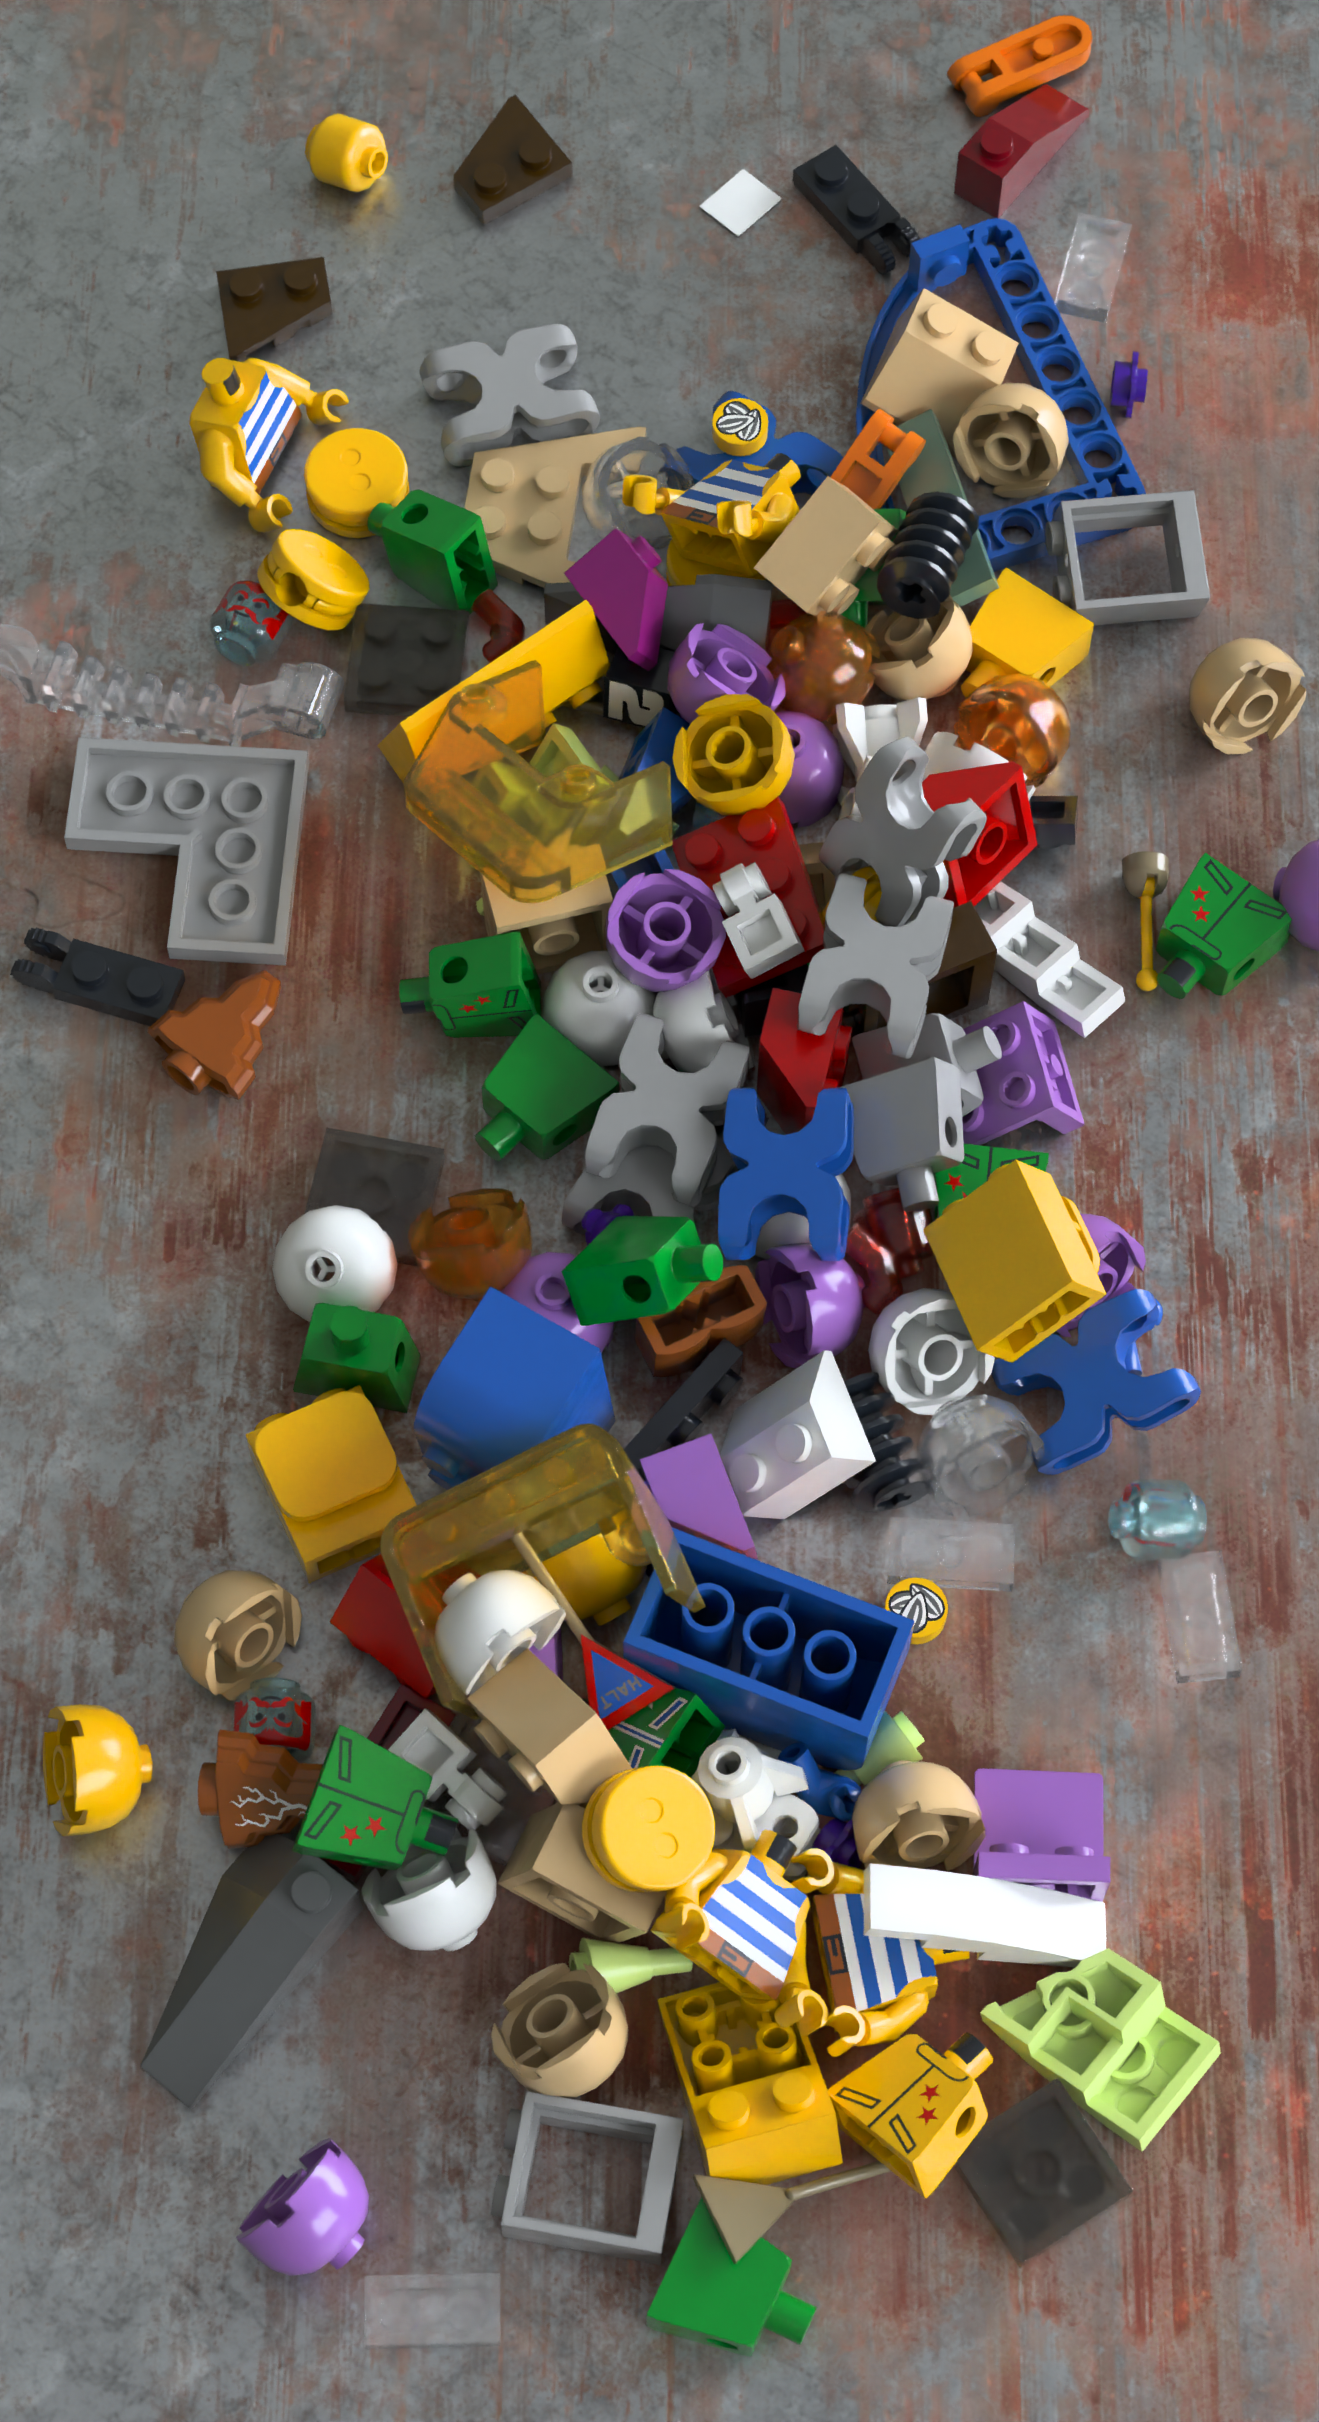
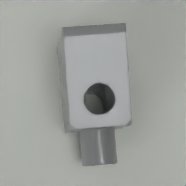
[852,1013,1002,1117]
[839,1057,964,1212]

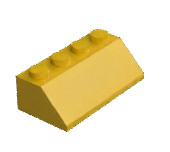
[377,599,610,803]

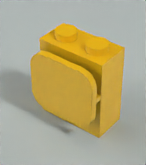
[923,1160,1106,1363]
[245,1385,423,1584]

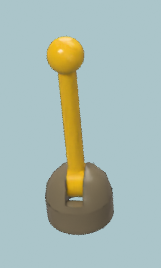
[1122,851,1169,991]

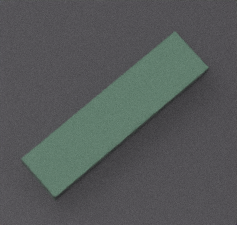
[887,409,999,607]

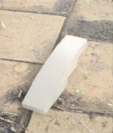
[975,881,1125,1038]
[864,1863,1106,1967]

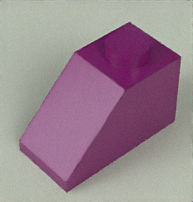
[564,528,668,671]

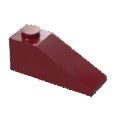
[954,84,1090,218]

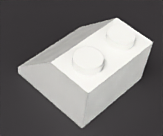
[720,1350,876,1519]

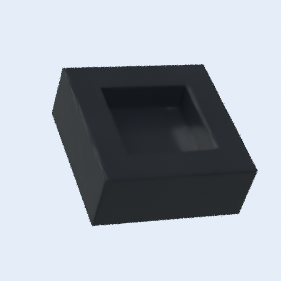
[1029,796,1078,849]

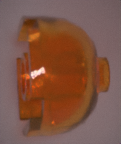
[766,611,880,725]
[954,673,1071,788]
[407,1188,533,1302]

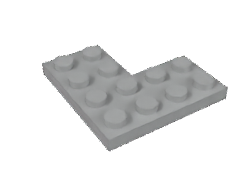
[64,737,309,966]

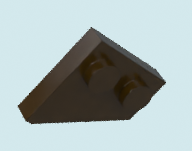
[453,94,573,225]
[216,257,332,362]

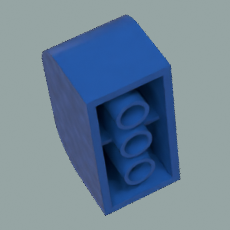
[413,1286,616,1531]
[623,1527,915,1770]

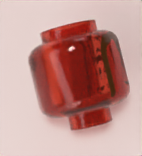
[853,1188,934,1280]

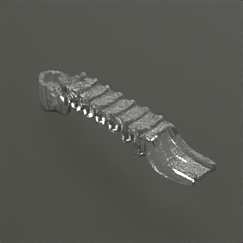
[0,624,345,747]

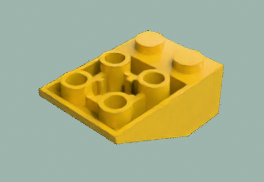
[657,1982,843,2185]

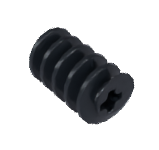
[877,491,979,619]
[844,1372,931,1512]

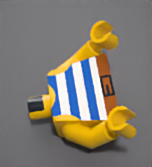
[189,358,349,532]
[622,453,801,577]
[650,1830,828,2037]
[791,1848,970,2057]

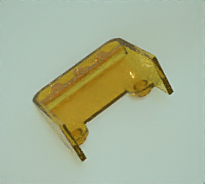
[404,660,673,903]
[380,1424,706,1720]

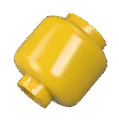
[305,114,388,192]

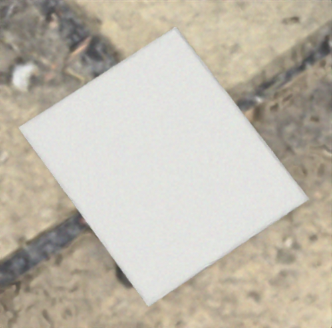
[699,169,782,237]

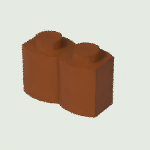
[634,1265,767,1377]

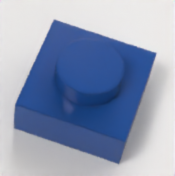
[908,224,970,293]

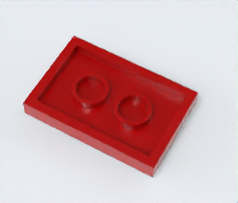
[670,796,826,998]

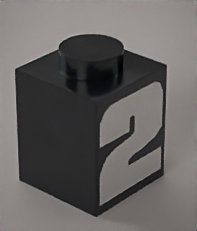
[603,647,679,728]

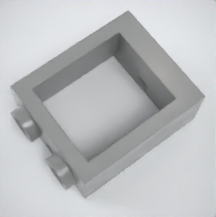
[1045,490,1210,626]
[491,2091,684,2265]

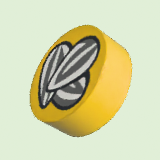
[712,398,768,456]
[884,1578,948,1644]

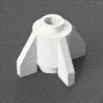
[832,697,928,781]
[691,1729,809,1853]

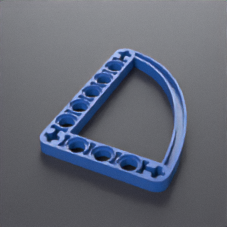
[855,218,1146,572]

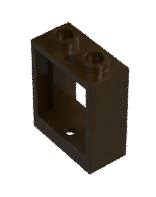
[842,901,997,1037]

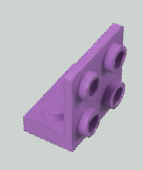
[962,1001,1085,1145]
[973,1768,1110,1902]

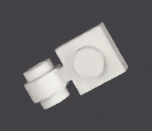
[712,862,805,979]
[388,1708,508,1830]

